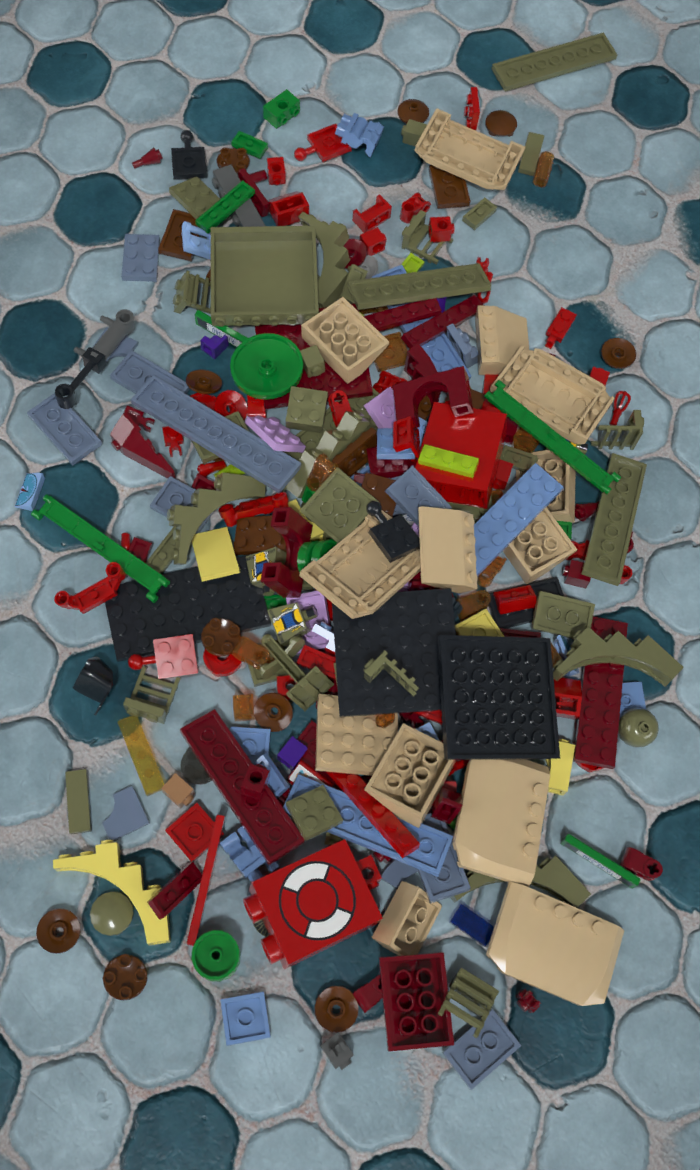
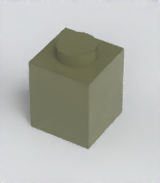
[401,119,427,146]
[300,345,325,378]

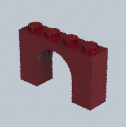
[393,366,474,427]
[260,507,313,598]

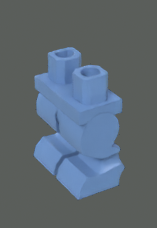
[335,113,384,158]
[219,826,280,882]

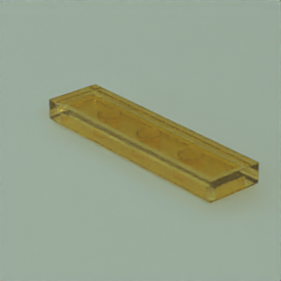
[117,716,165,796]

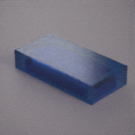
[449,904,494,947]

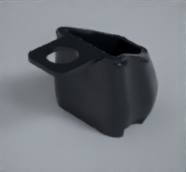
[73,656,113,716]

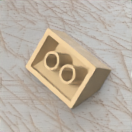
[372,881,442,956]

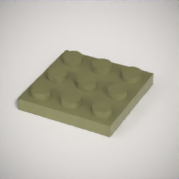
[299,468,380,543]

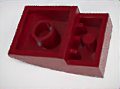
[404,343,441,407]

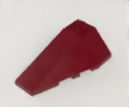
[110,412,176,479]

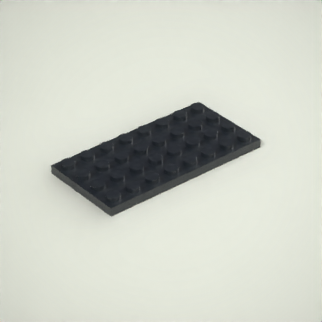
[105,554,271,662]

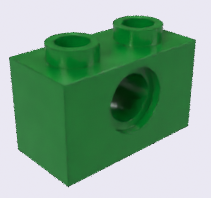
[263,89,300,129]

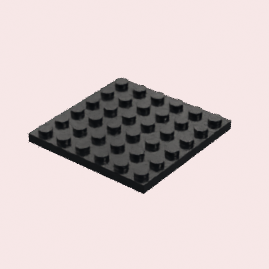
[332,588,456,717]
[437,635,560,760]

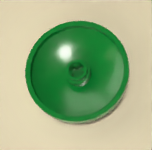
[230,333,303,399]

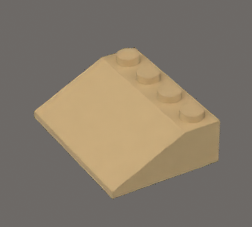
[301,297,390,384]
[475,306,529,375]
[516,450,576,523]
[418,506,478,594]
[503,507,577,584]
[365,723,456,828]

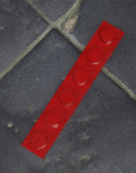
[326,771,420,858]

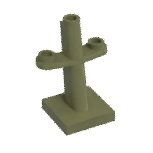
[259,634,334,711]

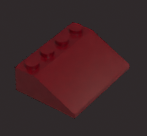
[379,952,454,1052]

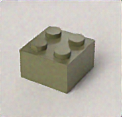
[285,386,328,433]

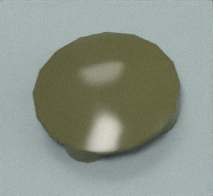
[90,892,133,936]

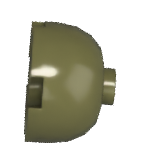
[618,708,659,747]

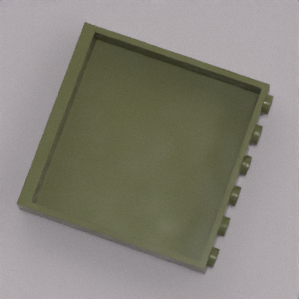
[211,226,319,327]

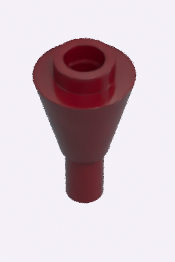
[132,147,163,169]
[575,501,599,522]

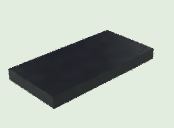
[485,577,564,629]

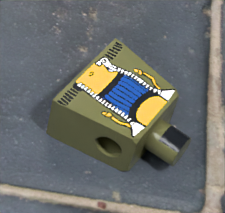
[246,547,287,596]
[267,603,318,647]

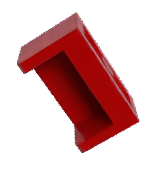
[352,194,392,233]

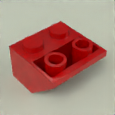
[267,191,309,226]
[554,678,582,720]

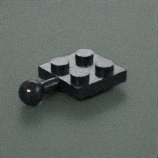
[171,130,207,179]
[366,501,420,563]

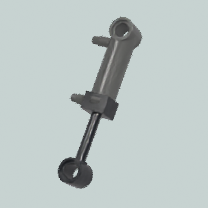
[55,309,135,409]

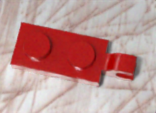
[545,307,577,349]

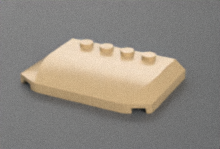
[414,108,526,190]
[490,346,615,444]
[299,510,421,619]
[452,759,550,887]
[486,882,624,1006]

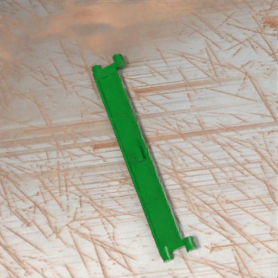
[484,380,621,495]
[31,494,170,603]

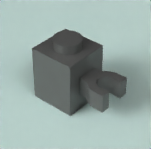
[320,1032,354,1070]

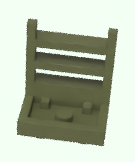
[402,210,454,264]
[173,270,211,314]
[590,410,644,450]
[364,651,419,697]
[123,667,180,724]
[438,967,499,1038]

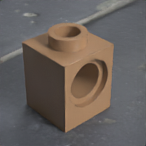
[161,773,195,808]

